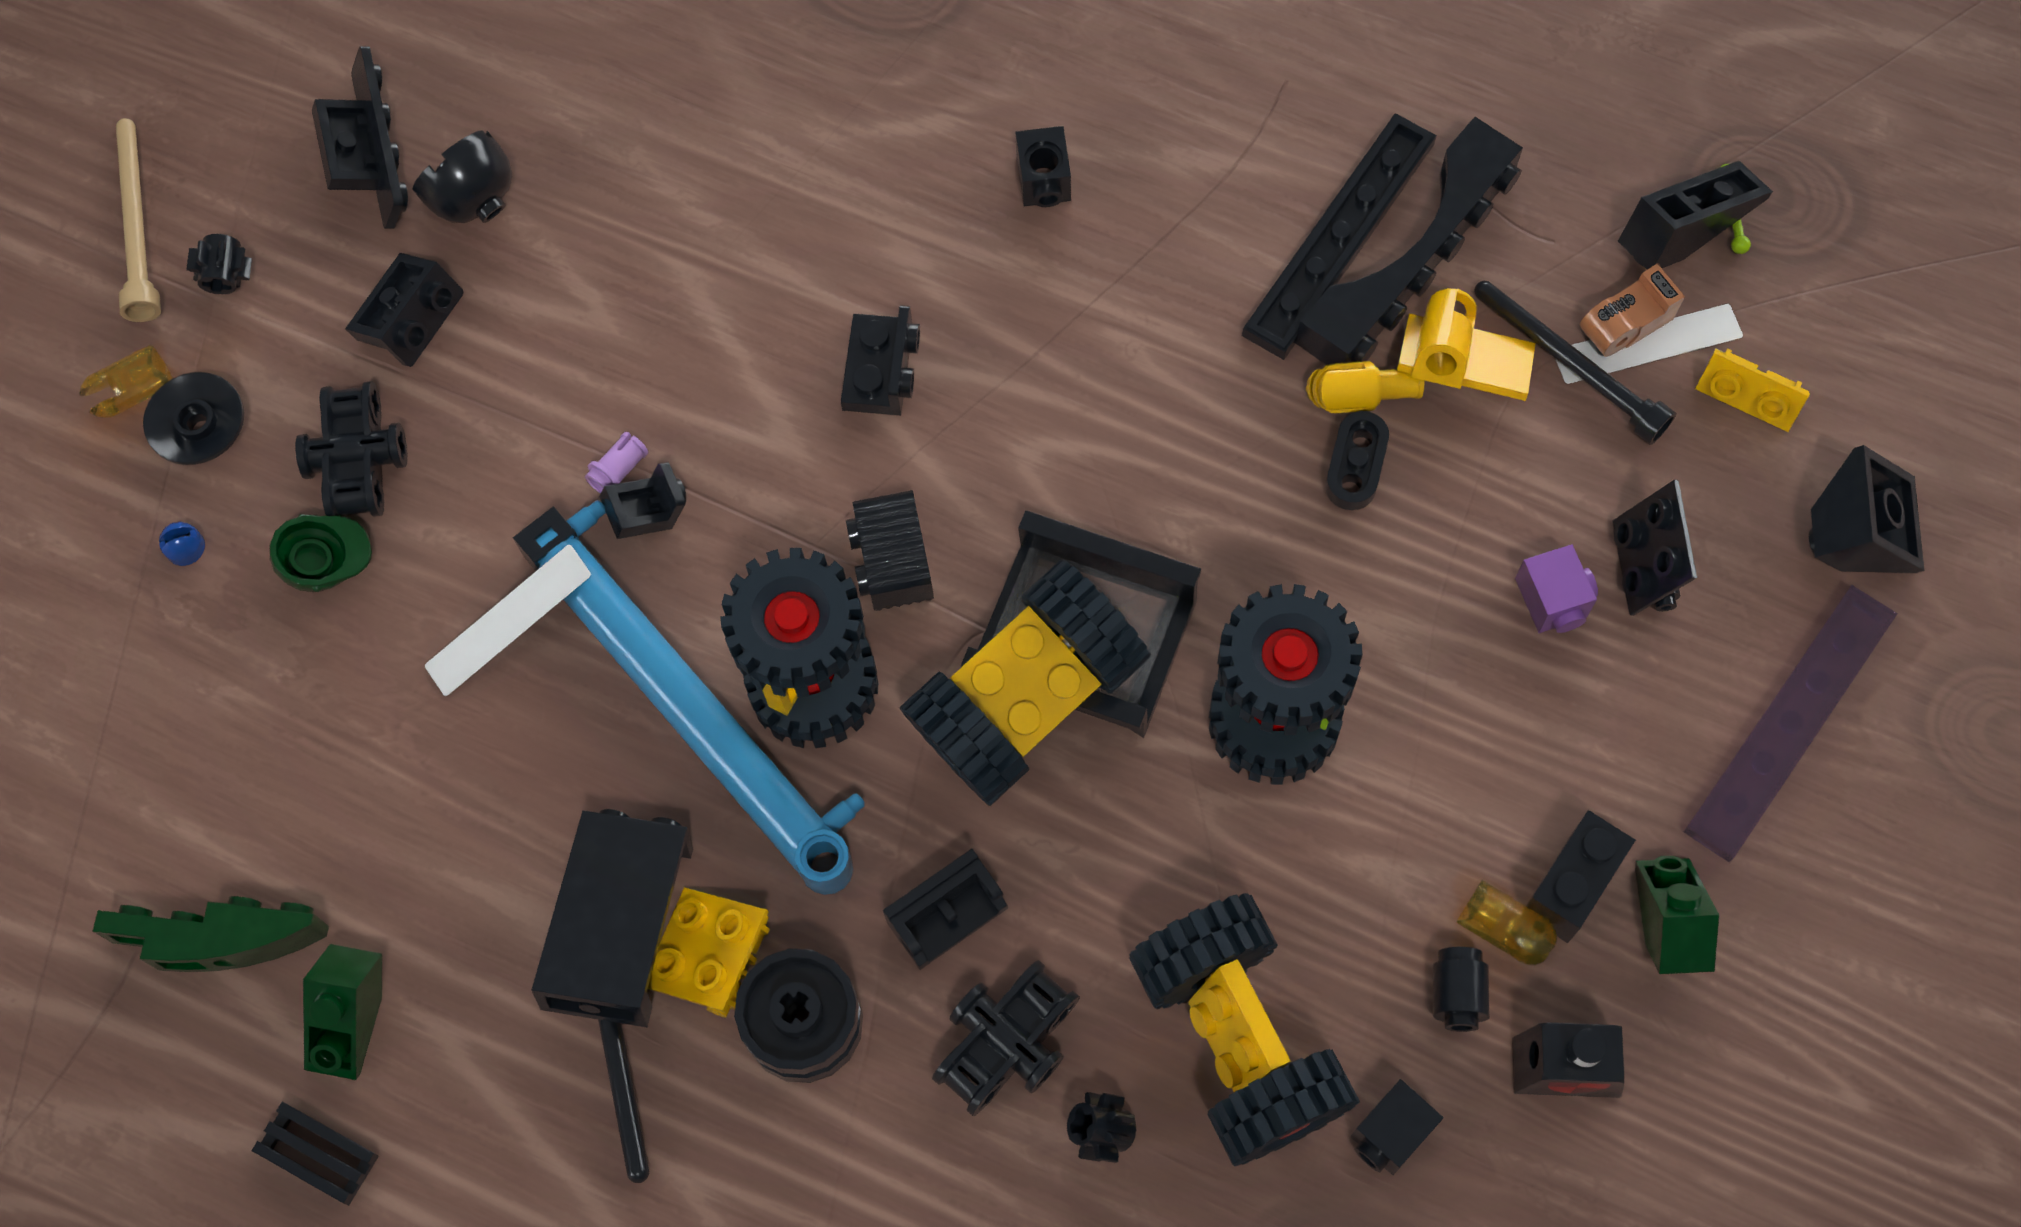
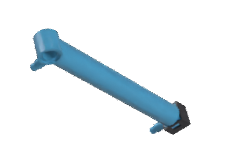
[513,500,865,895]

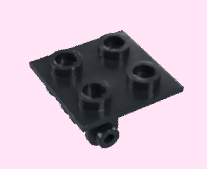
[1612,480,1697,616]

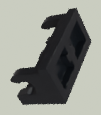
[883,849,1008,970]

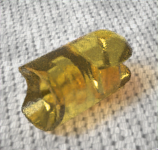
[79,344,173,418]
[1456,880,1557,965]

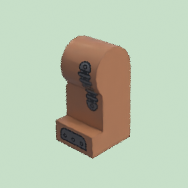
[1579,264,1685,357]

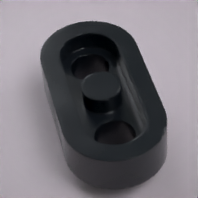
[1325,411,1389,510]

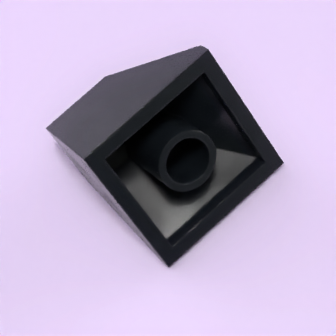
[1809,445,1925,573]

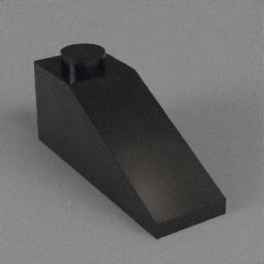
[1618,161,1773,270]

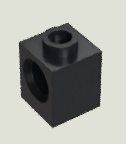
[1015,126,1071,207]
[1351,1079,1444,1175]

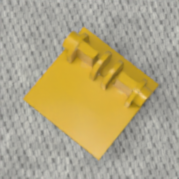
[648,887,770,1018]

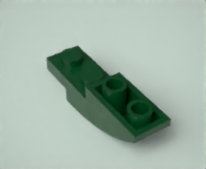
[92,896,329,972]

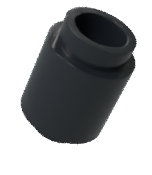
[1433,947,1490,1032]

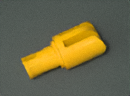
[1306,361,1425,414]

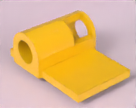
[1397,288,1536,401]

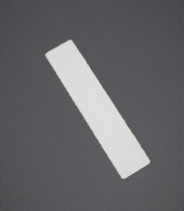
[1555,304,1743,384]
[425,545,591,696]

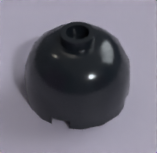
[412,130,512,223]

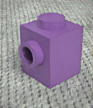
[1515,544,1598,633]

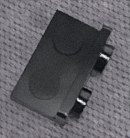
[345,253,463,367]
[841,305,920,416]

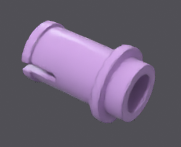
[585,432,648,494]

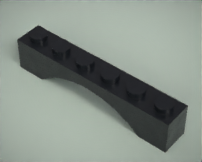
[1296,117,1523,365]

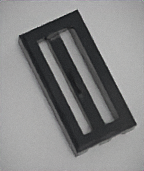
[251,1102,379,1206]

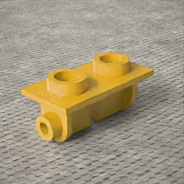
[1695,348,1810,432]

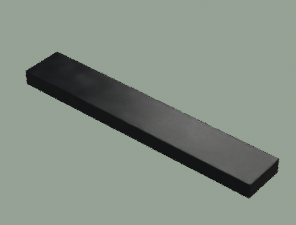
[1242,113,1437,360]

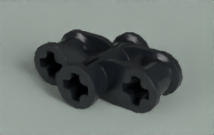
[295,381,408,517]
[932,960,1080,1116]

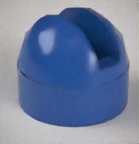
[159,521,205,566]

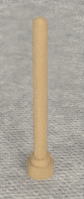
[116,118,161,322]

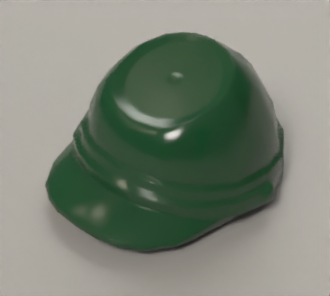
[269,514,372,592]

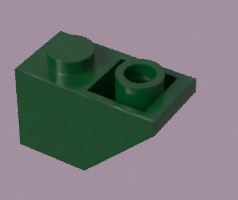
[1635,856,1719,974]
[303,944,382,1080]

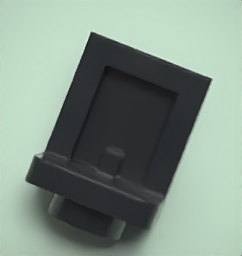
[599,462,686,539]

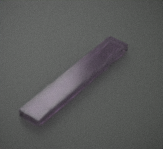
[1683,585,1898,863]

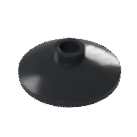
[143,372,244,465]

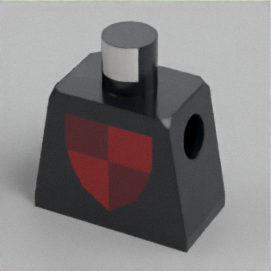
[1512,1022,1624,1098]

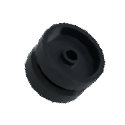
[734,948,863,1083]

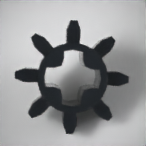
[186,234,252,295]
[1067,1092,1136,1163]

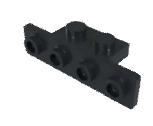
[312,46,408,229]

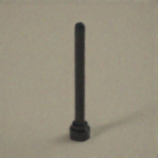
[1474,281,1677,445]
[598,1020,649,1183]

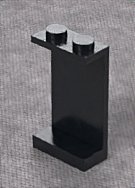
[531,809,693,1028]

